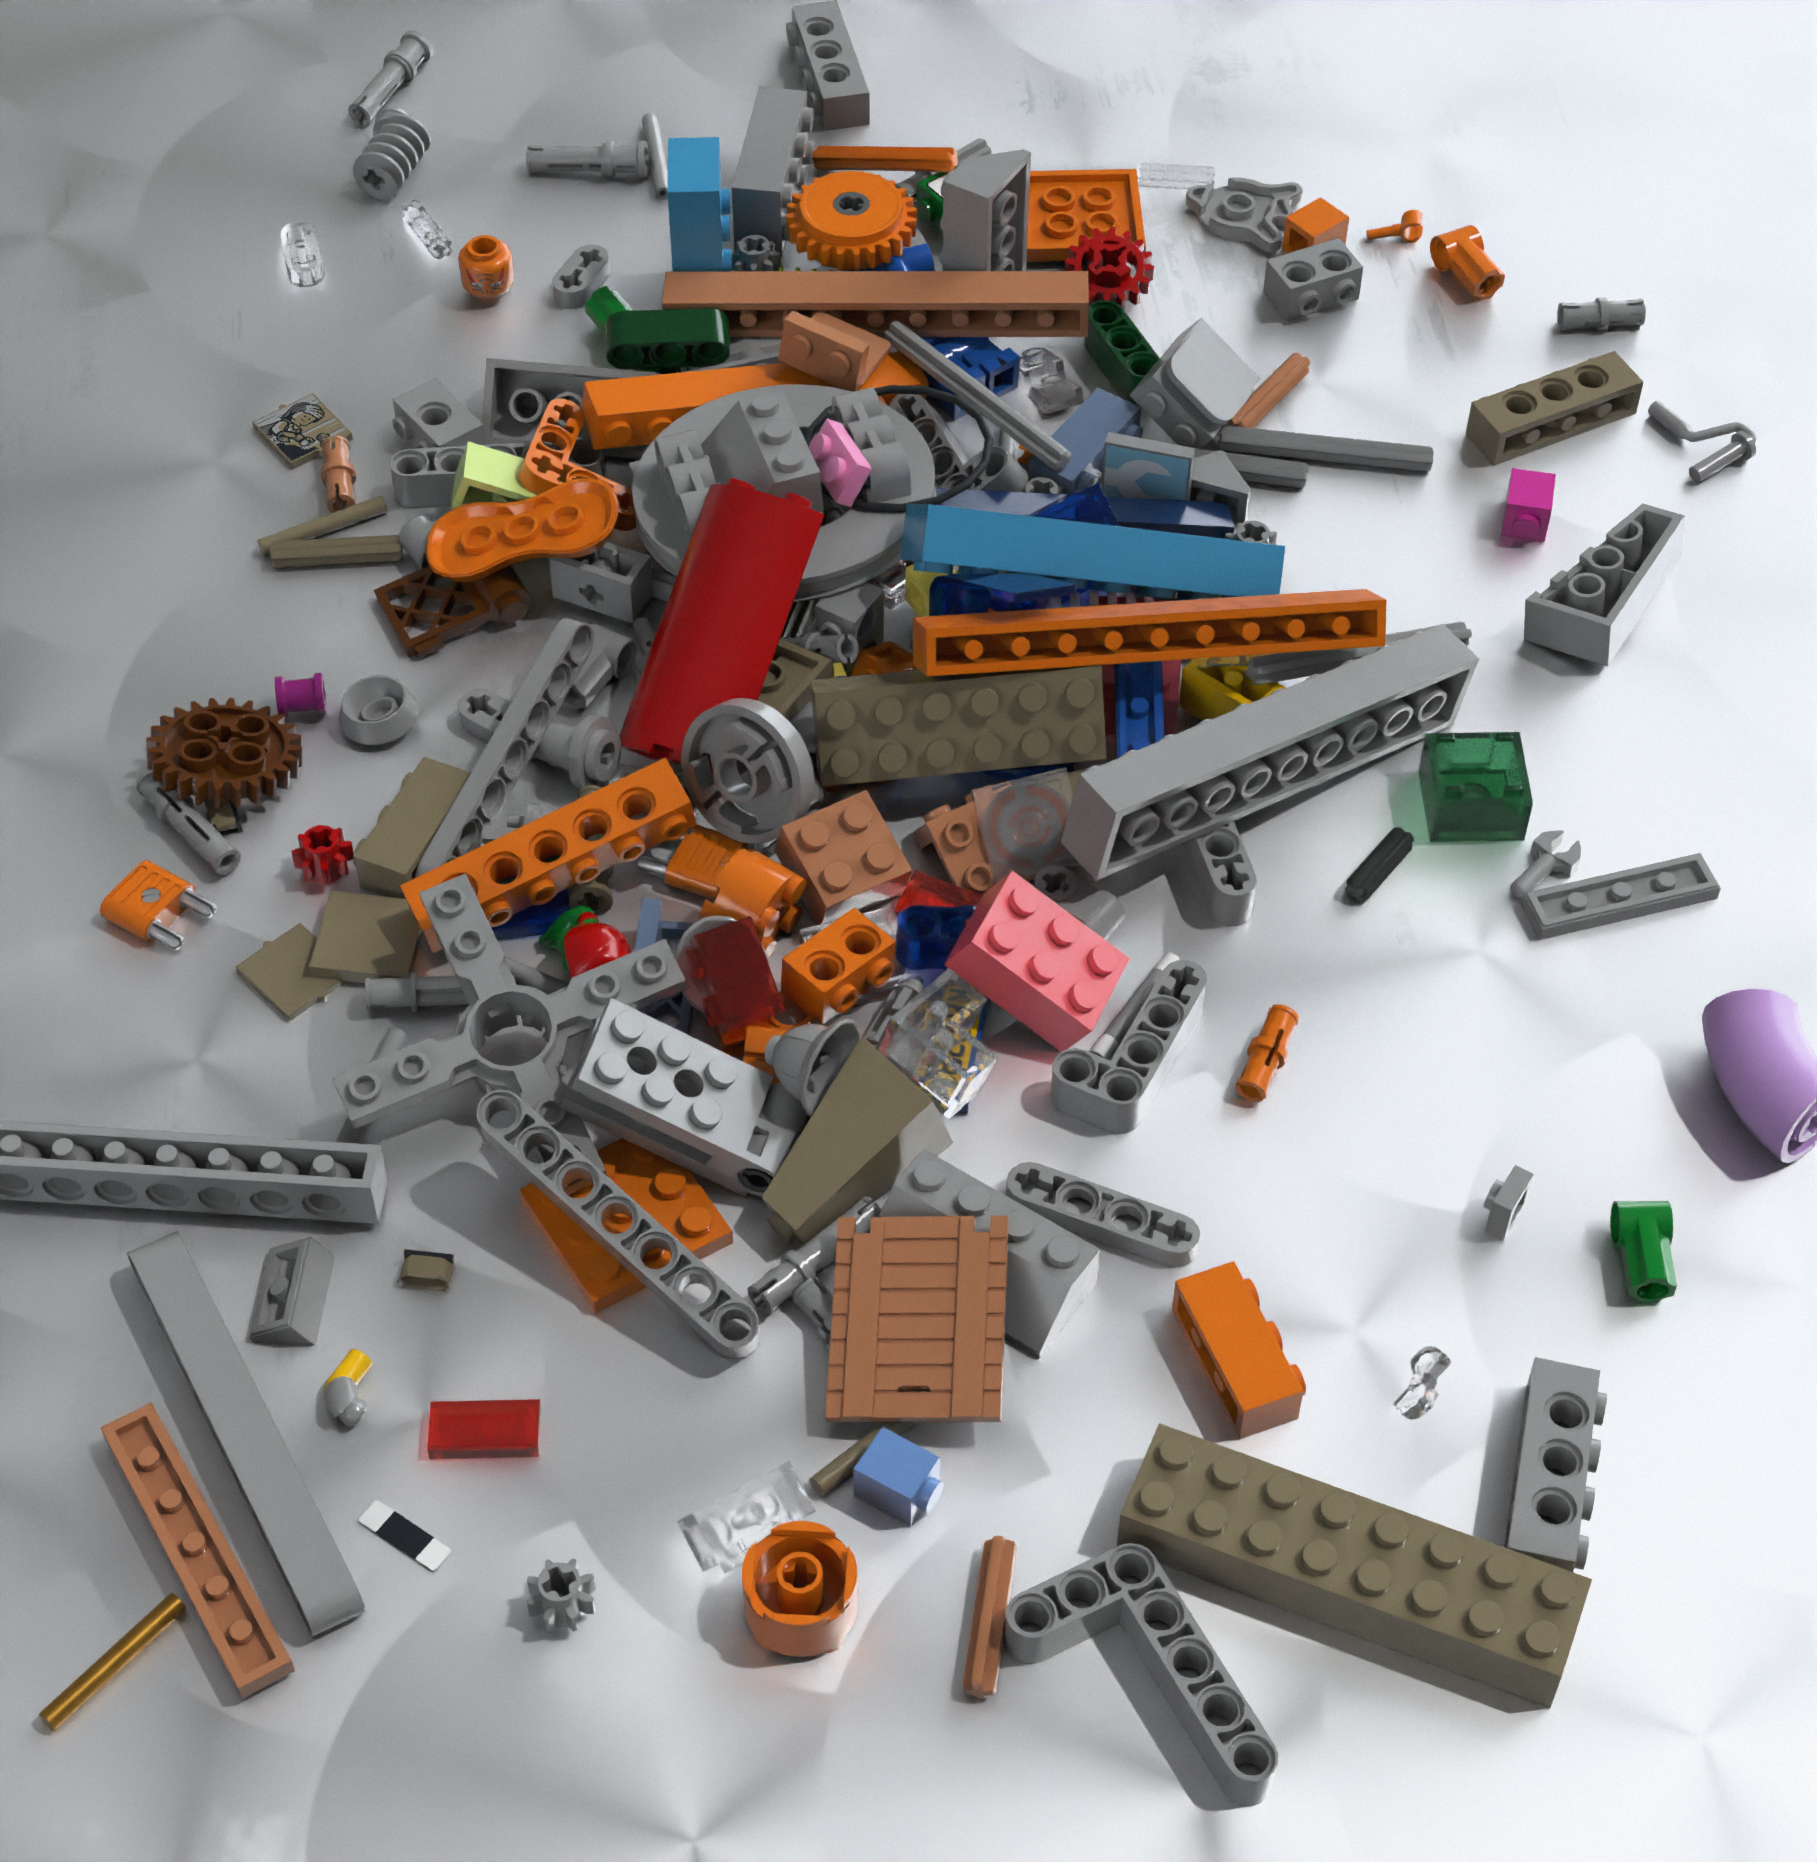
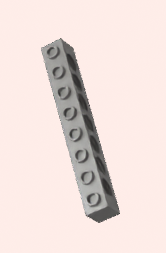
[0,1121,388,1224]

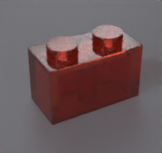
[685,916,785,1036]

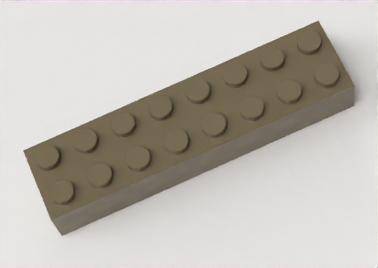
[1117,1423,1592,1708]

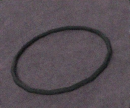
[804,385,993,513]

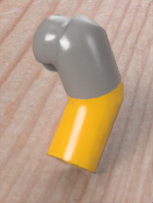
[323,1348,372,1426]

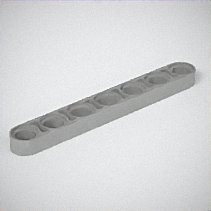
[416,618,594,877]

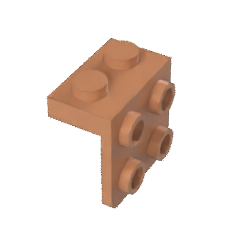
[778,310,891,392]
[913,784,1037,908]

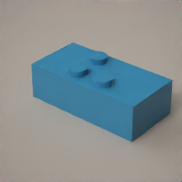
[667,137,732,272]

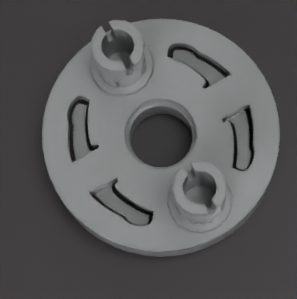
[681,698,824,844]

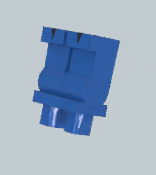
[896,337,1020,421]

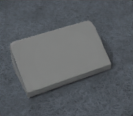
[249,1237,334,1346]

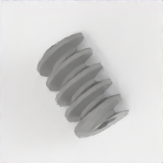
[353,114,431,201]

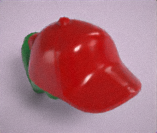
[539,906,631,980]

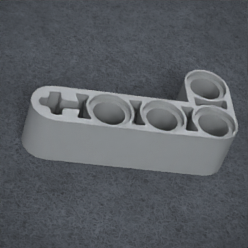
[889,394,1029,492]
[1182,821,1257,926]
[1050,960,1207,1134]

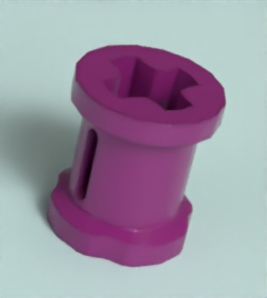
[275,672,327,718]

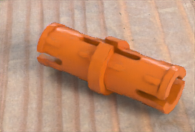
[1235,1004,1299,1102]

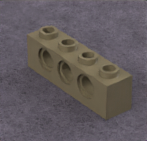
[1466,351,1644,466]

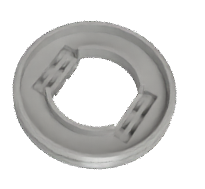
[632,384,936,602]

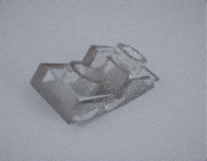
[1018,348,1084,414]

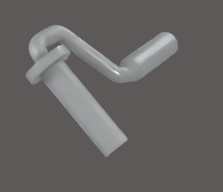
[1648,400,1757,483]

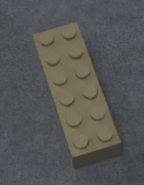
[810,665,1107,787]

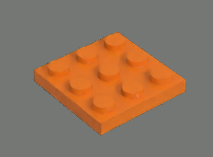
[1026,169,1146,263]
[519,1138,733,1314]

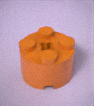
[699,848,807,960]
[742,1521,858,1657]

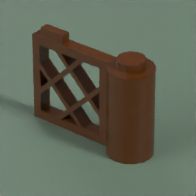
[373,565,531,658]

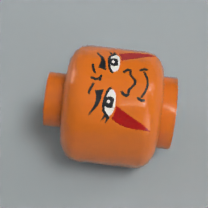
[458,235,514,299]

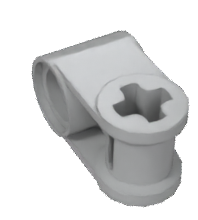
[1034,865,1125,940]

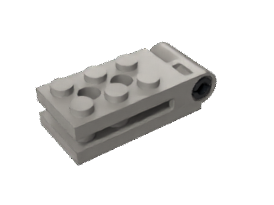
[558,998,808,1197]

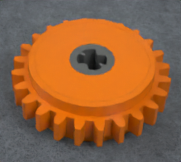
[786,171,917,270]

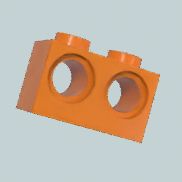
[781,908,896,1025]

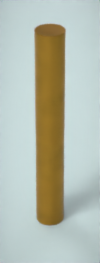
[39,1593,186,1731]

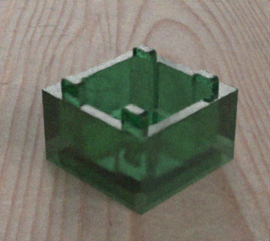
[1418,732,1533,842]

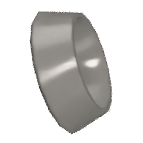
[338,675,419,745]

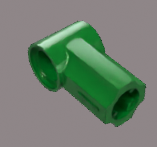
[1610,1201,1677,1304]

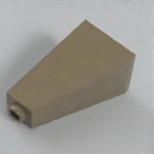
[761,1038,953,1245]

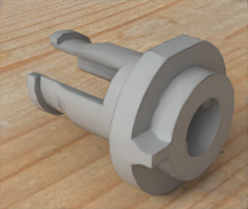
[530,715,621,789]

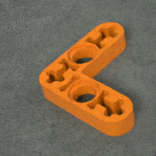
[518,399,637,531]

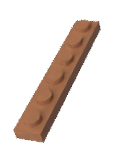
[100,1402,295,1699]

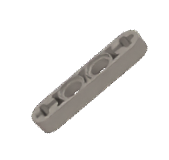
[1006,1162,1200,1267]

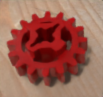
[1064,227,1154,311]

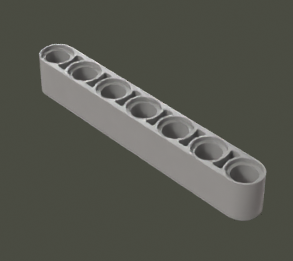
[476,1089,760,1359]

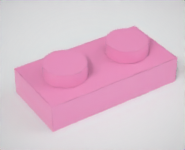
[809,419,872,507]

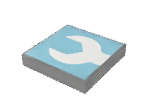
[1101,432,1195,501]

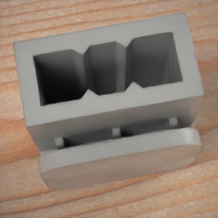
[1129,318,1261,449]

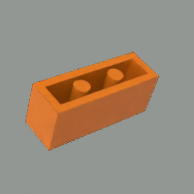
[1172,1261,1306,1440]

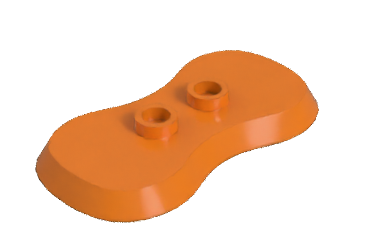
[426,478,618,582]

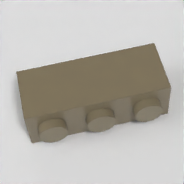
[353,757,471,899]

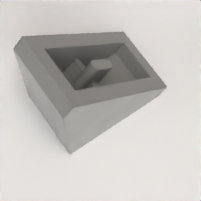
[1190,450,1251,524]

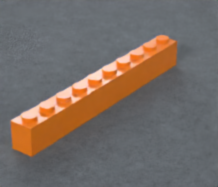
[913,589,1387,677]

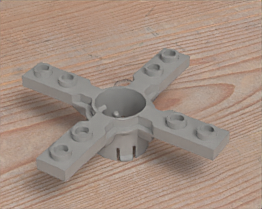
[332,874,687,1195]

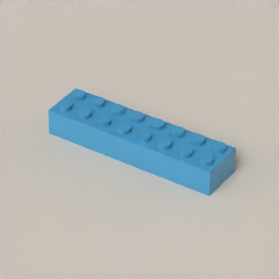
[900,504,1285,600]

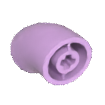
[1701,989,1817,1163]

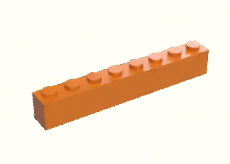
[581,352,929,450]

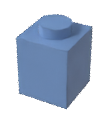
[853,1427,943,1527]

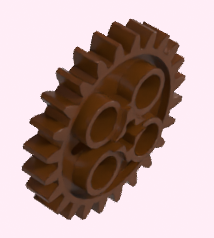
[146,698,302,808]

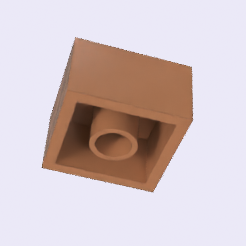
[775,790,912,931]

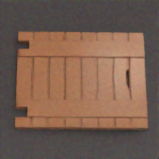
[825,1216,1009,1422]

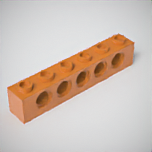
[400,757,697,954]

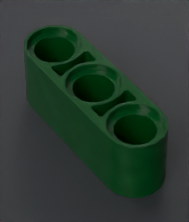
[1084,300,1160,409]
[606,308,730,369]

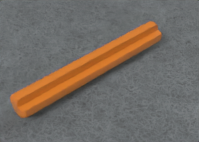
[812,146,958,172]

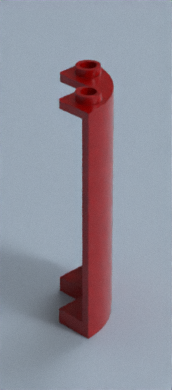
[619,478,825,774]

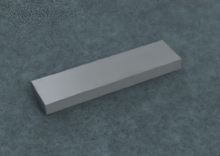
[1521,853,1721,940]

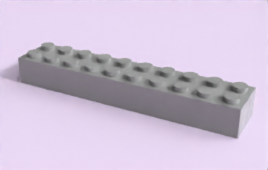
[1061,624,1480,881]

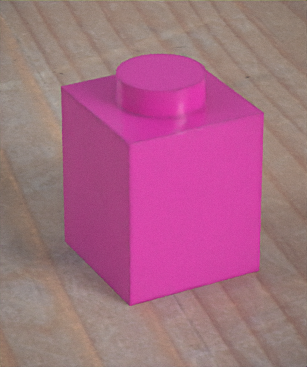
[1501,468,1556,542]

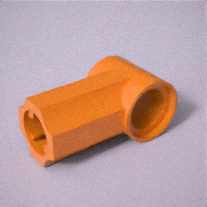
[1430,225,1505,301]

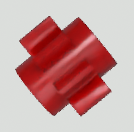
[291,825,354,885]

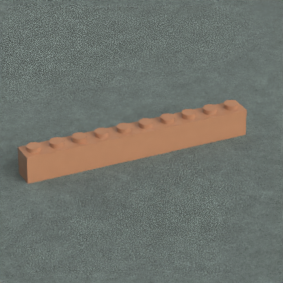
[662,271,1089,337]

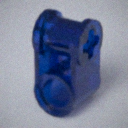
[895,905,977,970]

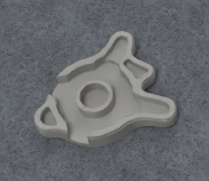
[1186,177,1303,253]

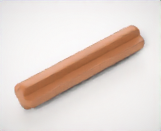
[1227,353,1310,428]
[963,1536,1017,1699]

